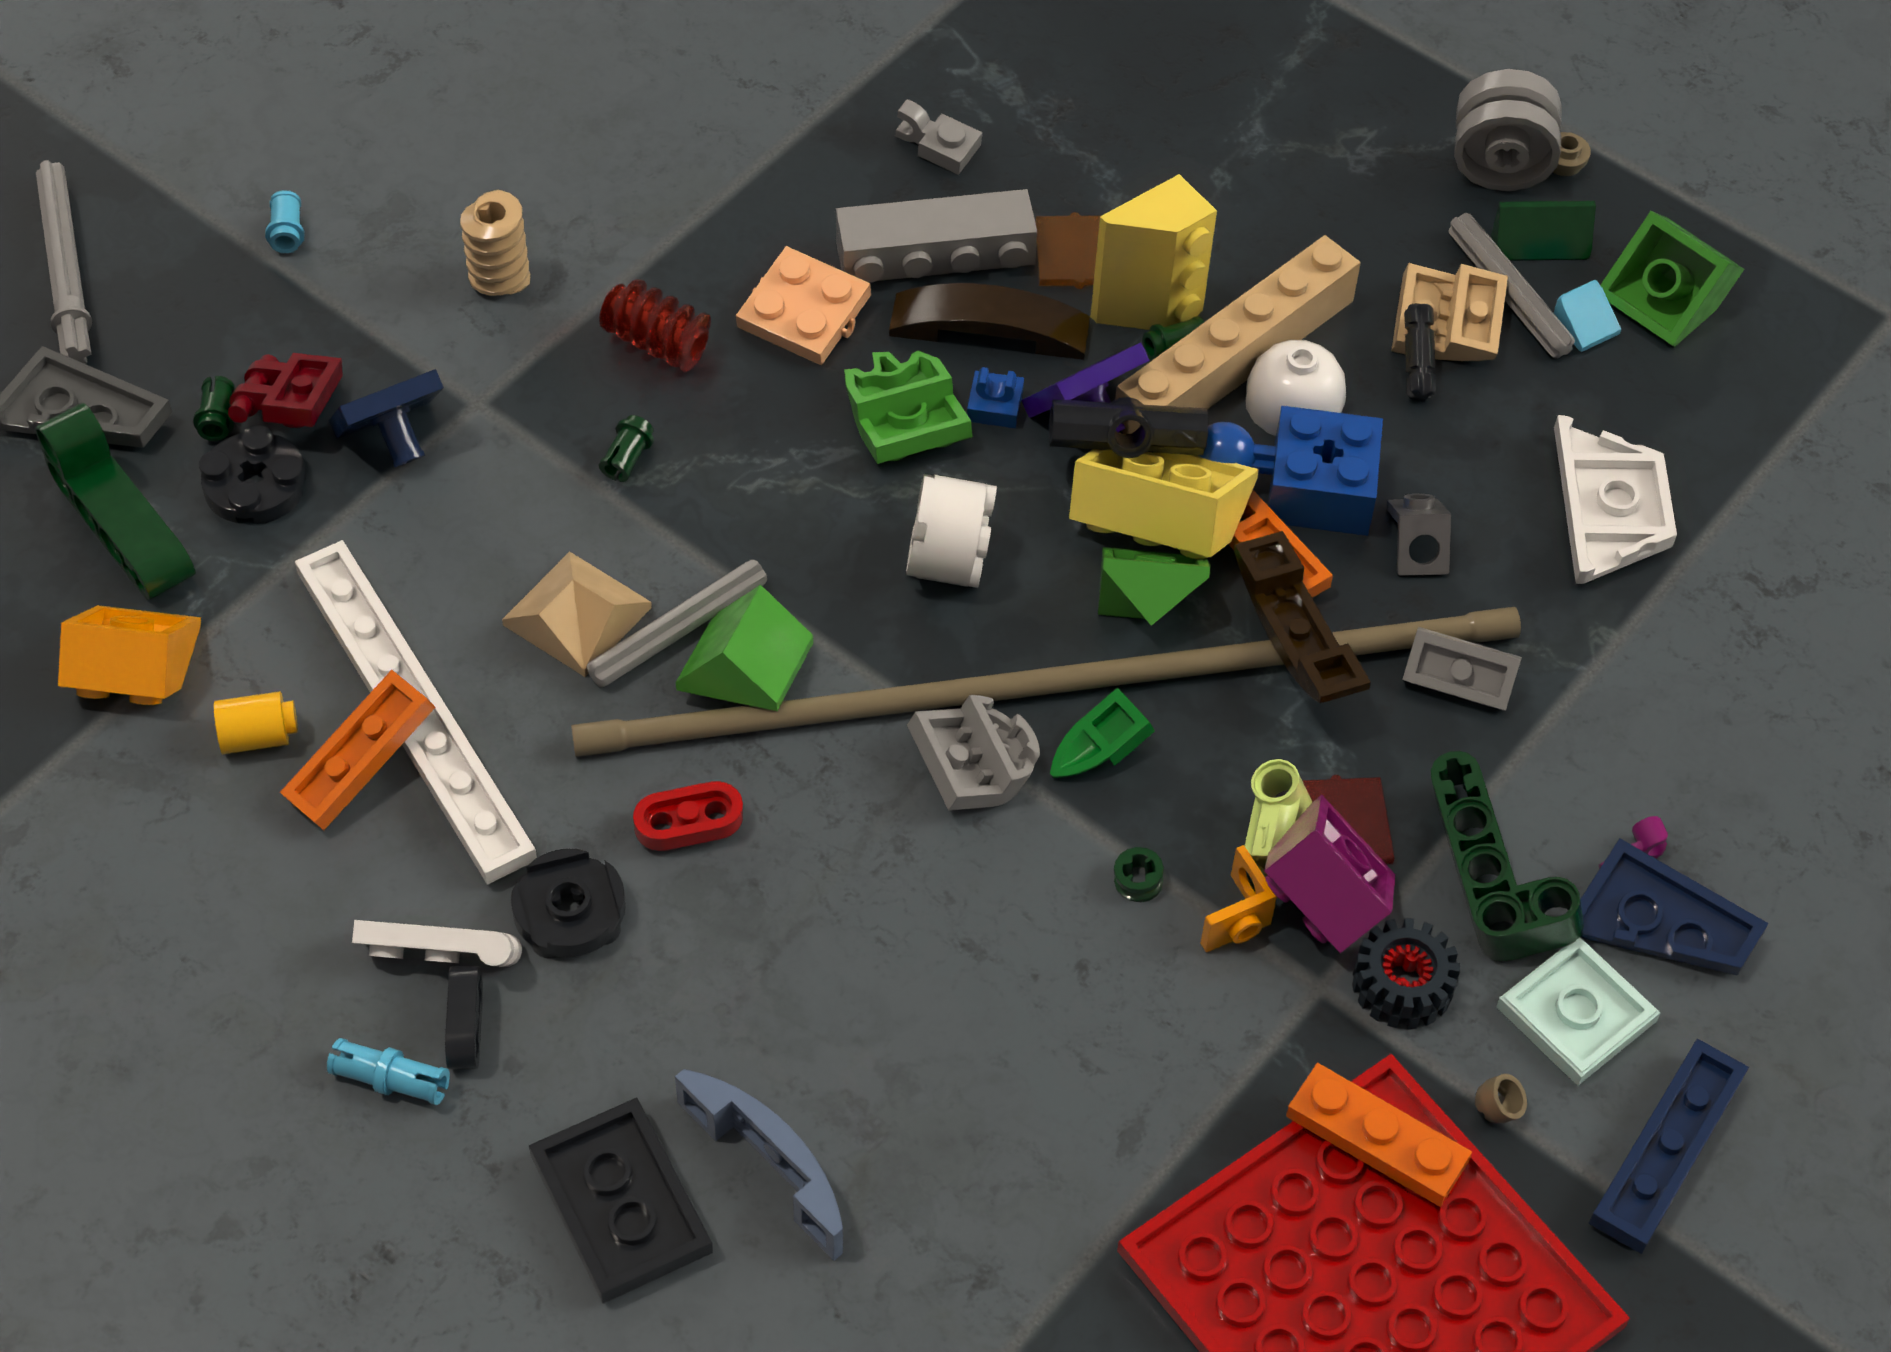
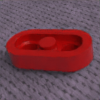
[633,781,743,851]

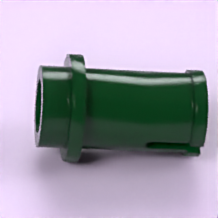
[1142,316,1204,361]
[193,376,235,441]
[598,415,654,482]

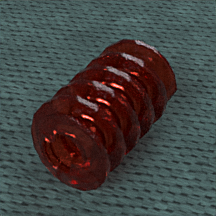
[599,279,711,373]

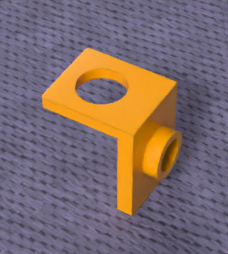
[1200,845,1277,953]

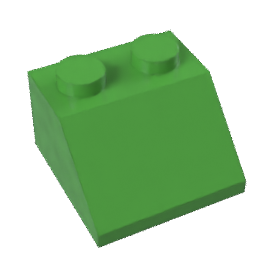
[1601,211,1745,347]

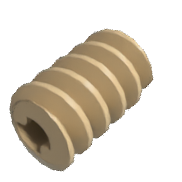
[460,190,531,296]

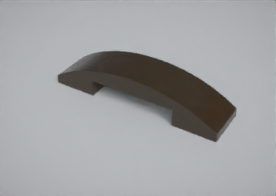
[889,283,1090,360]
[1234,531,1371,704]

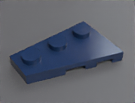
[1580,838,1769,975]

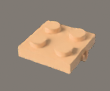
[736,246,871,366]

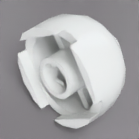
[1246,340,1346,436]

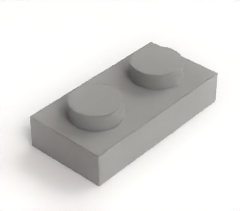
[1402,627,1522,711]

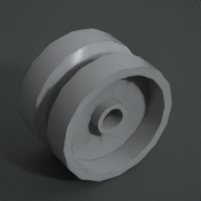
[1454,69,1562,191]

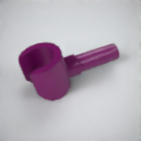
[1599,816,1668,869]

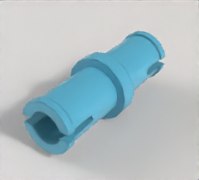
[327,1038,450,1105]

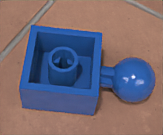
[1198,405,1383,536]

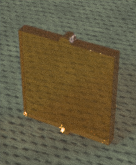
[1035,212,1100,289]

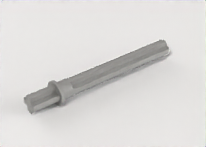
[36,160,92,364]

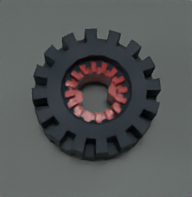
[1352,918,1460,1029]

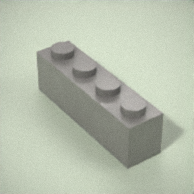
[836,189,1037,283]

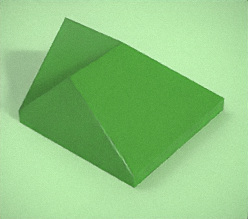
[1098,547,1210,626]

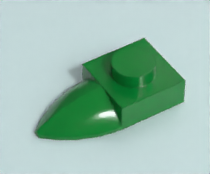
[1050,688,1155,778]

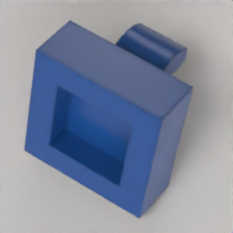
[967,367,1024,429]

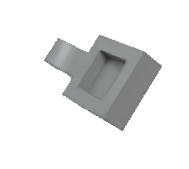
[895,99,983,175]

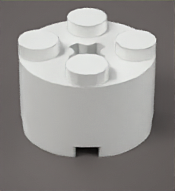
[906,474,997,588]

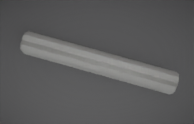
[1449,213,1575,359]
[586,560,767,687]

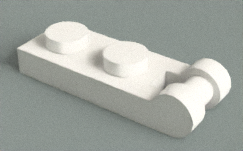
[352,920,522,967]

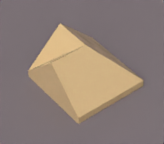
[502,551,652,677]

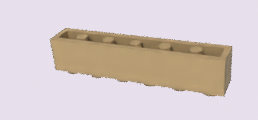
[1115,235,1361,435]

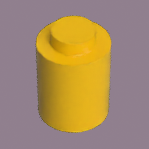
[214,691,298,755]

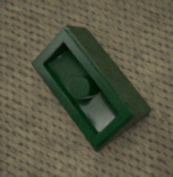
[1491,201,1596,261]

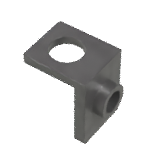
[1387,494,1451,575]

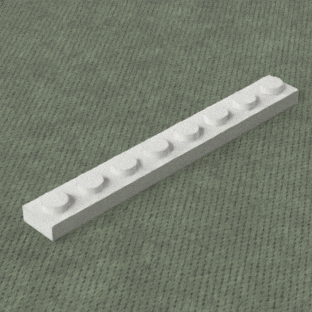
[295,540,537,885]

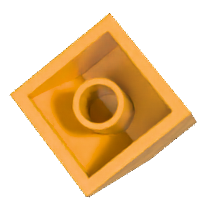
[58,605,201,705]

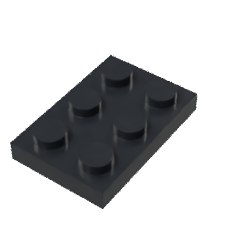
[529,1097,713,1303]

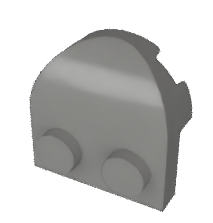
[907,695,1040,811]

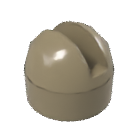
[1475,1074,1527,1123]

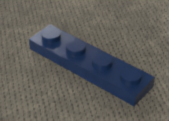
[1589,1038,1749,1254]

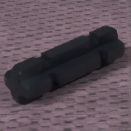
[1404,303,1436,400]

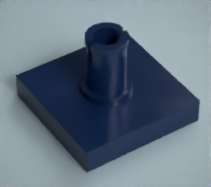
[329,369,444,467]

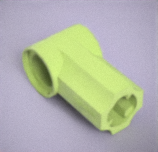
[1245,759,1312,877]

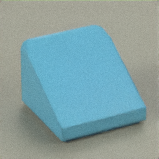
[1554,280,1621,352]

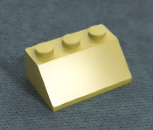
[1090,174,1217,330]
[1069,433,1259,559]

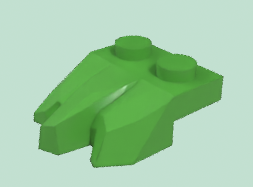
[844,351,973,464]

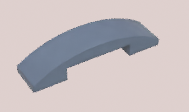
[675,1069,843,1261]

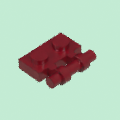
[228,353,343,428]

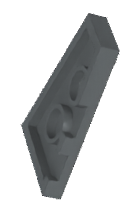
[0,346,172,448]

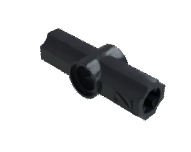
[1049,397,1208,458]

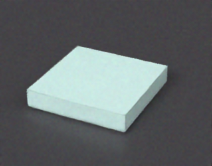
[1496,937,1660,1086]

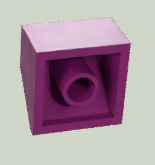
[1264,795,1396,953]

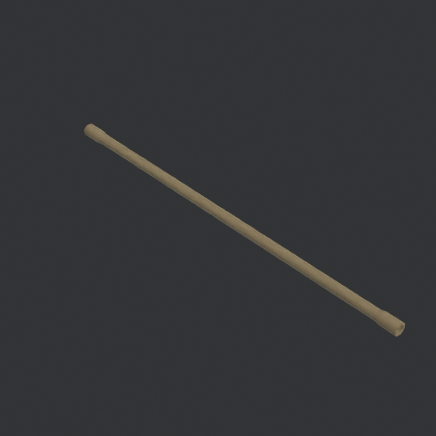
[571,607,1521,757]

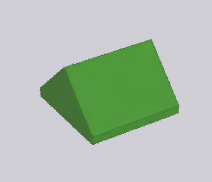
[675,585,813,711]

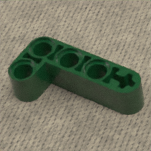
[35,402,196,600]
[1431,751,1584,962]

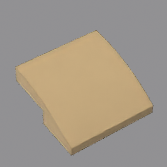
[1391,263,1508,361]

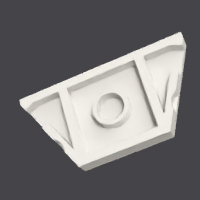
[1554,415,1677,584]

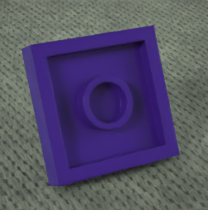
[1021,342,1150,432]

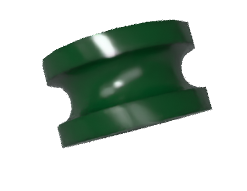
[1114,847,1164,902]

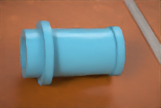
[265,190,305,253]

